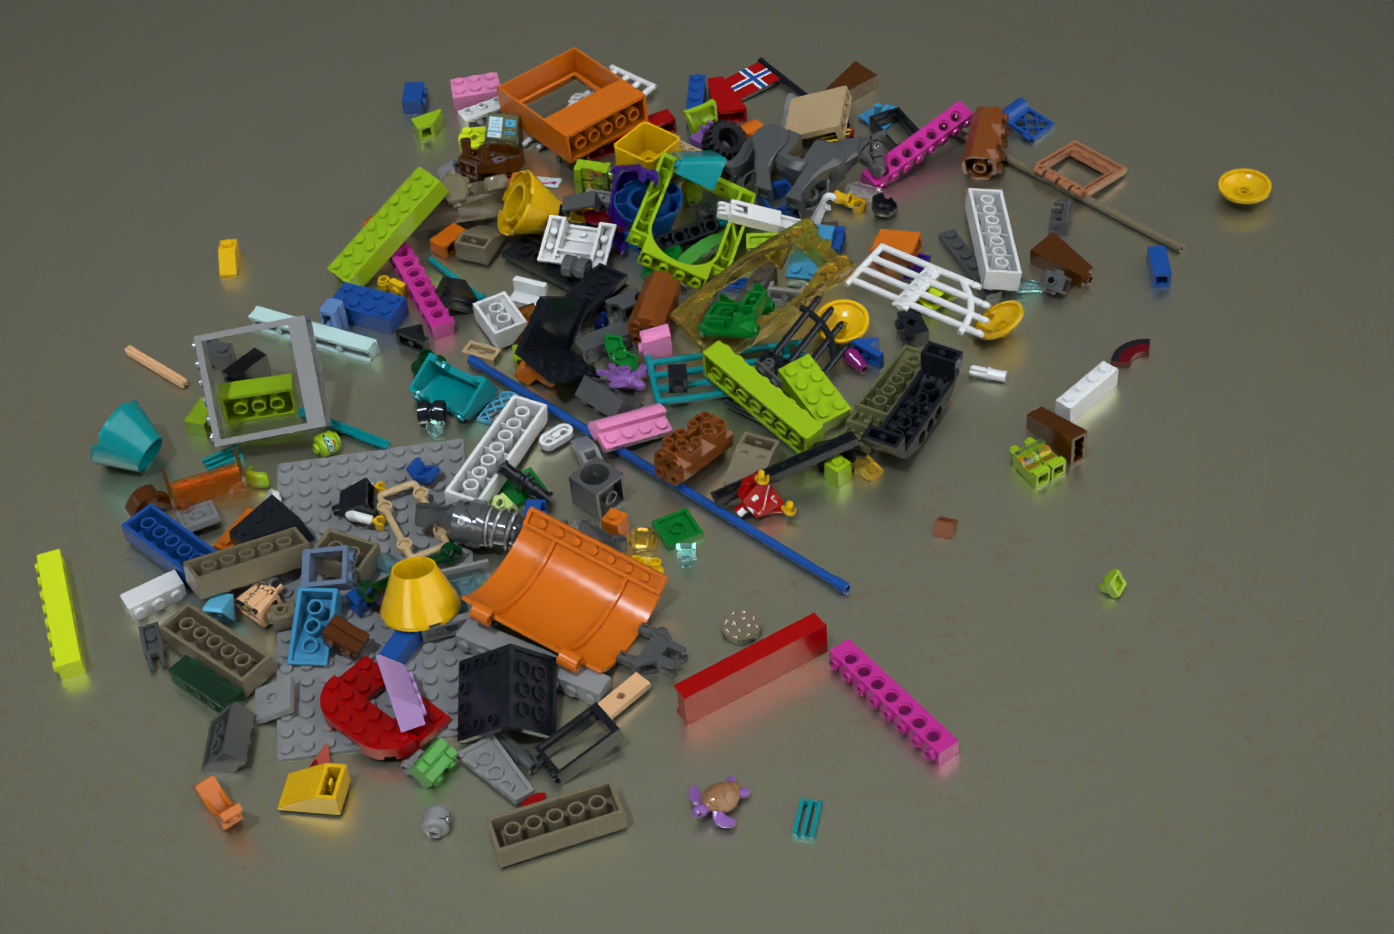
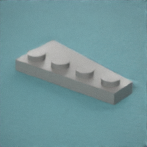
[457,734,535,805]

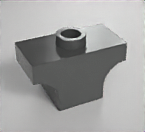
[605,288,640,323]

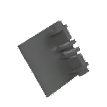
[756,358,783,391]

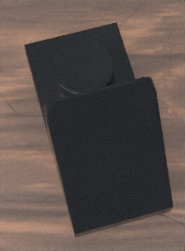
[395,324,431,352]

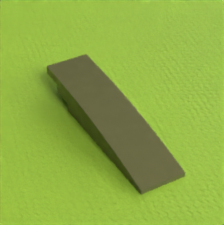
[838,344,922,454]

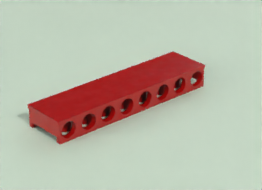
[674,612,828,726]

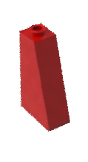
[707,76,747,123]

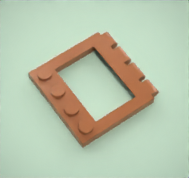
[1032,140,1127,198]

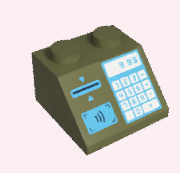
[485,112,524,148]

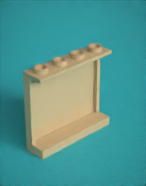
[784,85,852,140]

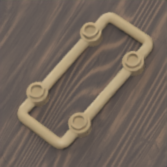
[376,480,450,558]

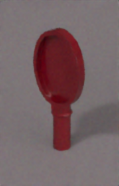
[583,209,623,233]

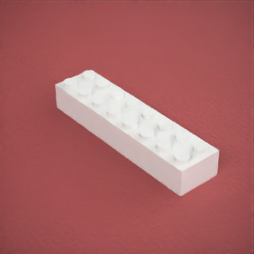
[965,188,1022,291]
[445,394,548,505]

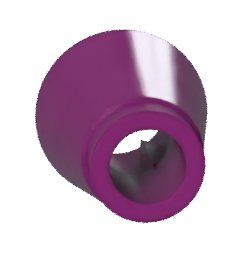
[843,348,869,374]

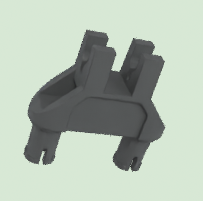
[616,622,688,678]

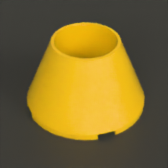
[498,170,560,236]
[380,556,461,632]

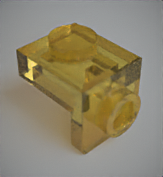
[852,455,884,485]

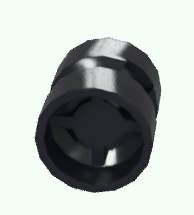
[417,400,447,424]

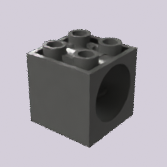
[569,456,627,522]

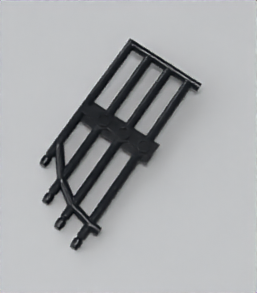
[723,295,848,423]

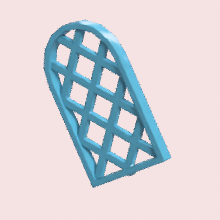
[477,391,519,425]

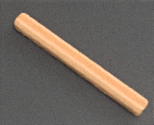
[125,345,189,388]

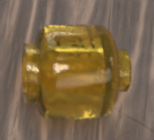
[628,527,658,553]

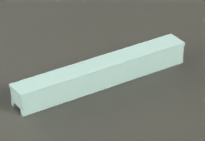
[248,306,380,364]

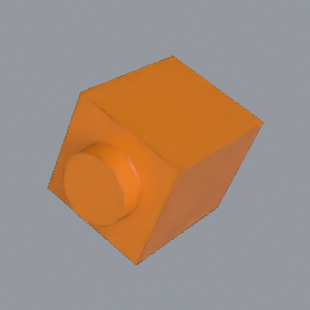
[601,507,630,536]

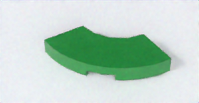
[604,334,638,371]

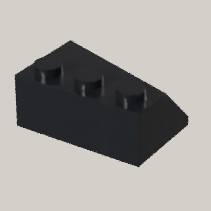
[229,494,315,546]

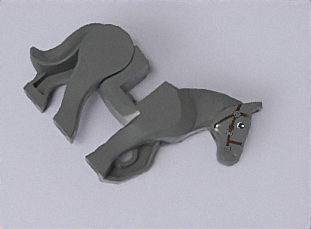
[724,124,888,221]

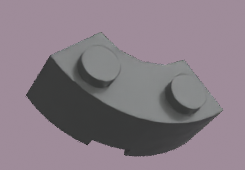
[206,339,237,371]

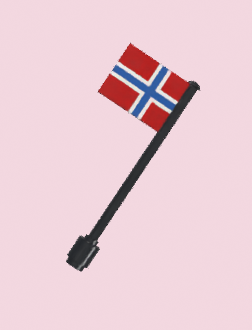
[726,57,850,128]

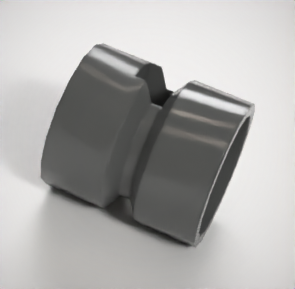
[561,254,593,280]

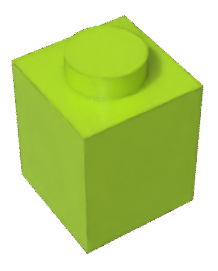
[824,454,852,489]

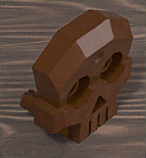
[458,137,525,180]

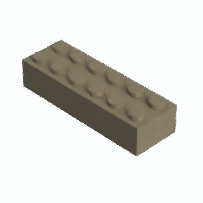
[183,527,311,600]
[159,602,276,697]
[485,779,627,868]

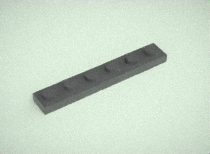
[938,229,1002,301]

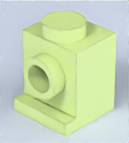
[491,492,520,515]

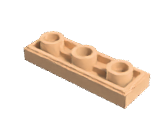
[598,672,651,719]

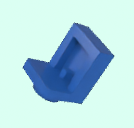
[406,457,441,484]

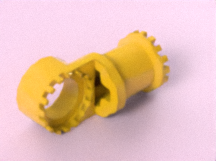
[832,190,867,214]

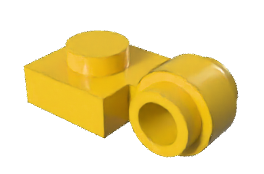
[377,275,409,299]

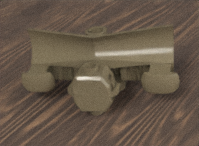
[411,171,509,235]

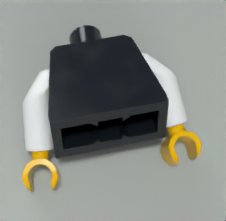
[332,477,386,531]

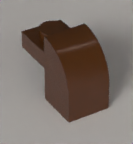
[125,484,173,517]

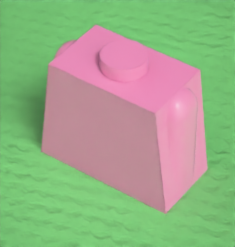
[638,324,673,364]

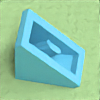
[203,593,236,622]

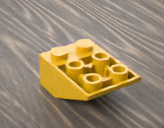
[277,763,351,815]

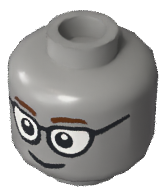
[421,804,451,839]

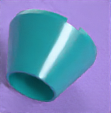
[90,399,163,472]

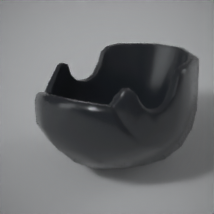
[871,193,898,218]

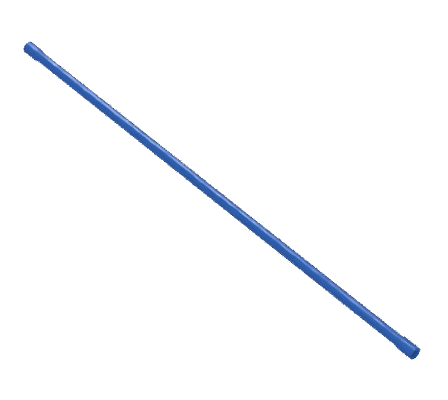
[467,354,851,595]

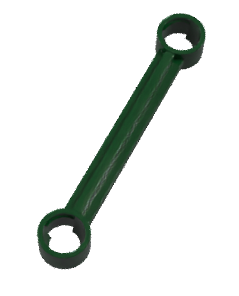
[357,542,462,603]

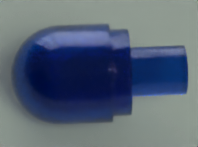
[594,311,609,331]

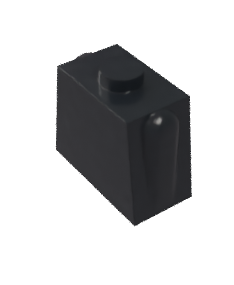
[435,276,477,314]

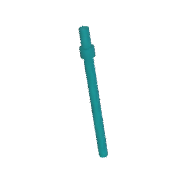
[428,256,488,302]

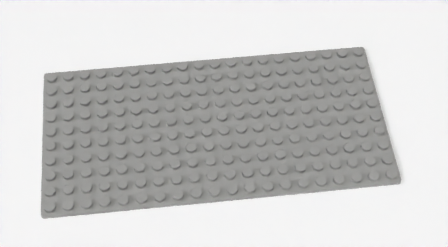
[277,439,476,762]

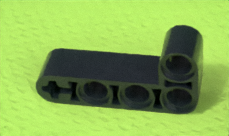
[655,202,719,250]

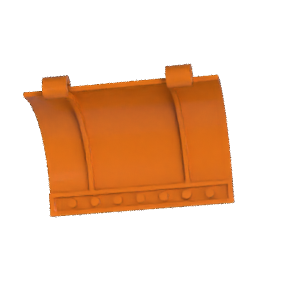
[461,506,669,674]

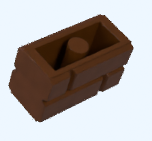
[321,614,370,659]

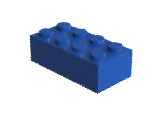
[332,282,409,335]

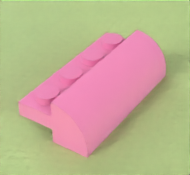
[587,403,673,453]

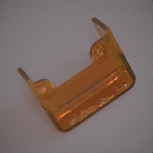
[161,448,248,511]

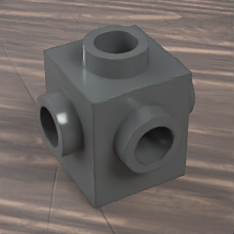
[1041,268,1072,296]

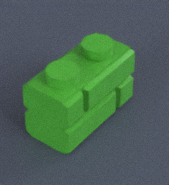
[408,737,458,788]

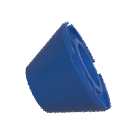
[614,178,683,241]

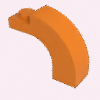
[192,775,244,830]

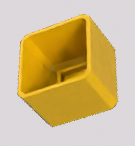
[614,122,681,178]

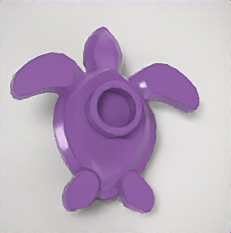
[596,363,648,391]

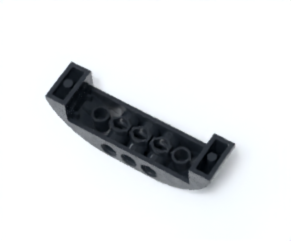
[861,341,963,459]

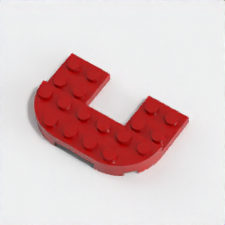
[320,655,451,760]

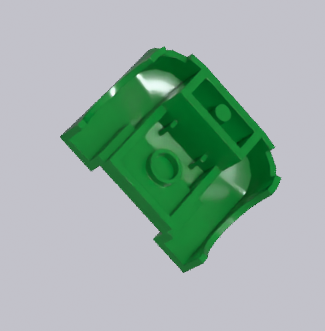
[698,283,775,339]

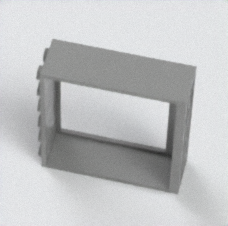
[192,315,332,447]

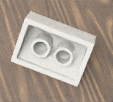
[473,291,528,349]

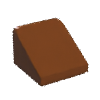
[933,516,958,539]

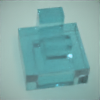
[676,543,697,568]

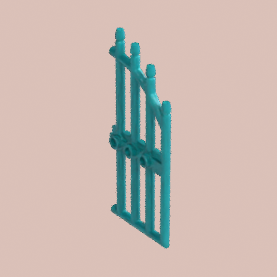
[645,336,806,406]

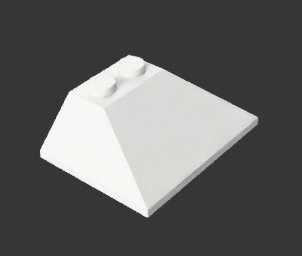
[537,215,617,269]

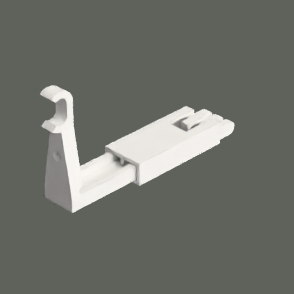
[717,193,836,235]

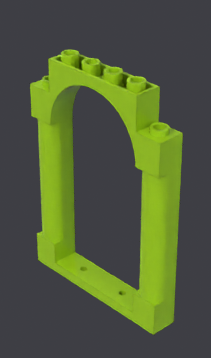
[626,151,757,291]

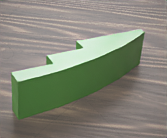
[677,230,724,265]

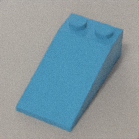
[785,222,835,290]
[287,587,343,667]

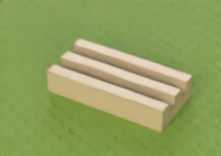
[462,340,502,366]

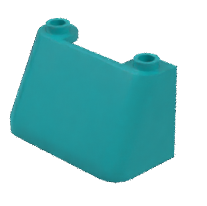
[669,150,727,191]
[408,353,498,423]

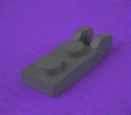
[138,622,167,672]

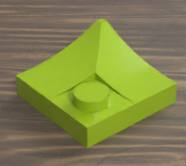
[683,99,718,136]

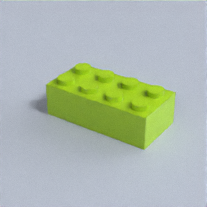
[777,353,851,434]
[218,373,299,425]

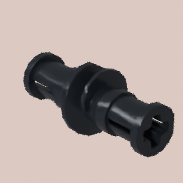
[496,459,553,504]

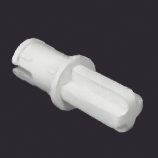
[969,365,1007,383]

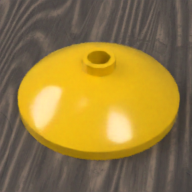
[1218,168,1272,205]
[815,299,870,344]
[974,300,1024,341]

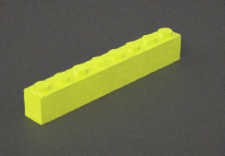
[35,549,86,680]

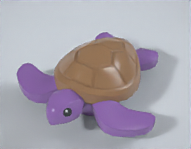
[688,776,750,828]

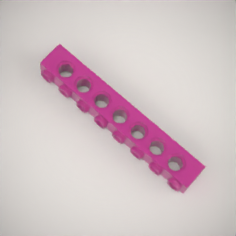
[860,100,973,194]
[388,241,455,341]
[829,638,959,767]

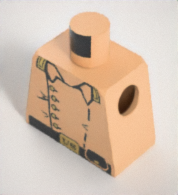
[234,580,284,628]

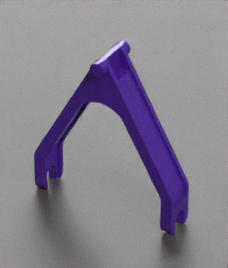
[608,164,659,255]

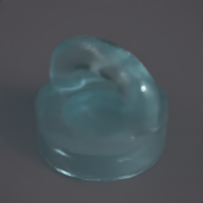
[426,420,445,439]

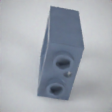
[301,545,357,591]

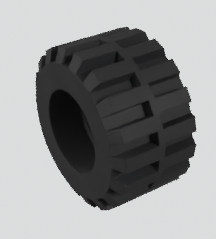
[701,119,747,160]

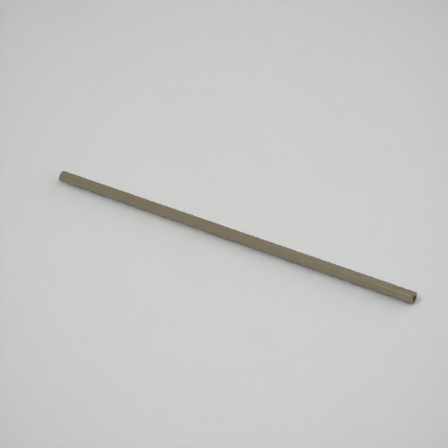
[956,130,1185,253]

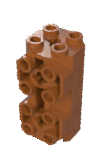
[962,106,1010,180]
[627,270,681,344]
[654,411,733,486]

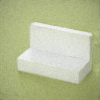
[510,276,549,308]

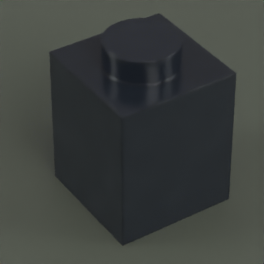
[668,364,688,393]

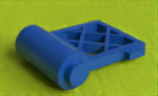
[1003,98,1055,143]

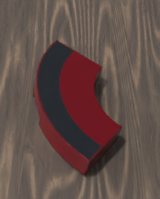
[1110,339,1150,367]

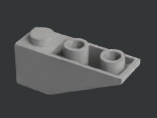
[570,436,603,467]

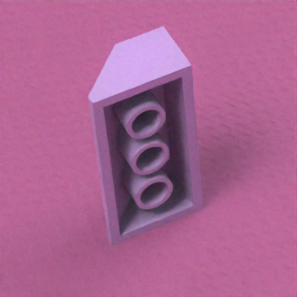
[376,654,427,733]

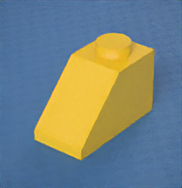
[218,239,241,278]

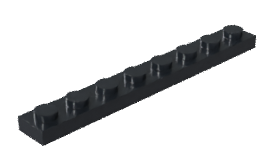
[710,431,860,507]

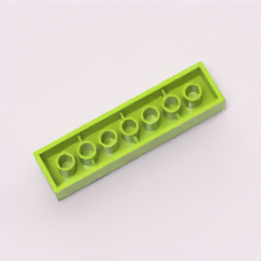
[327,166,449,287]
[702,340,823,454]

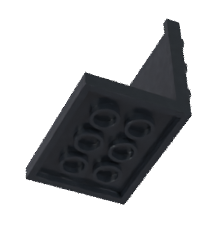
[515,296,601,383]
[457,643,556,743]

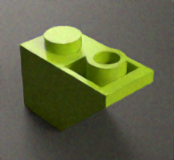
[411,109,444,142]
[184,396,212,438]

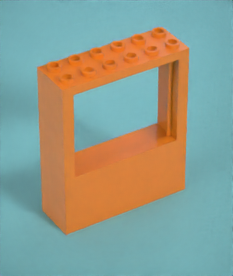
[496,47,649,164]

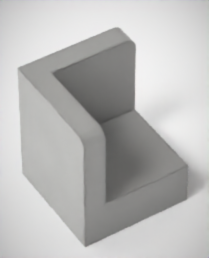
[437,160,466,181]

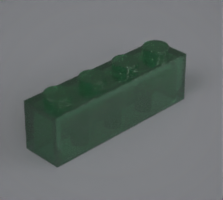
[168,655,246,714]

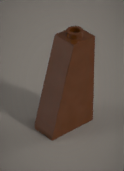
[825,61,877,103]
[1030,232,1094,290]
[1026,407,1087,467]

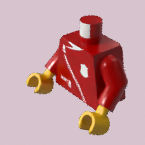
[734,470,796,518]

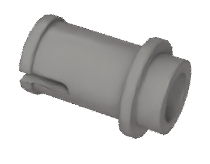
[400,749,424,775]

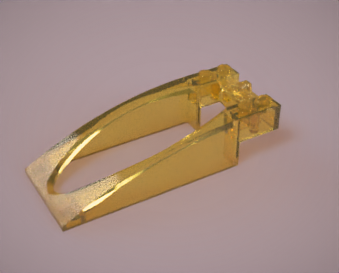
[669,216,855,355]

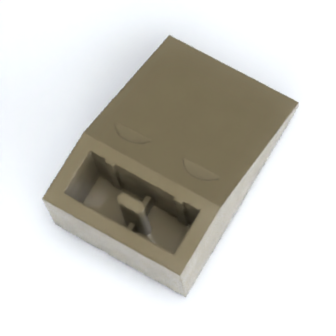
[454,225,508,265]
[723,431,781,486]

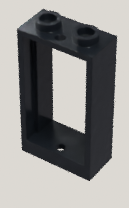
[869,107,920,158]
[534,702,625,785]

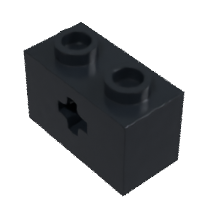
[895,309,929,347]

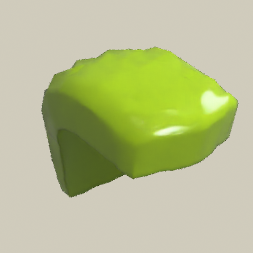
[245,464,269,489]

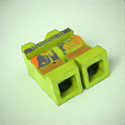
[573,159,613,194]
[1009,437,1066,489]

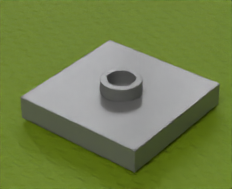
[175,499,221,532]
[254,676,295,725]

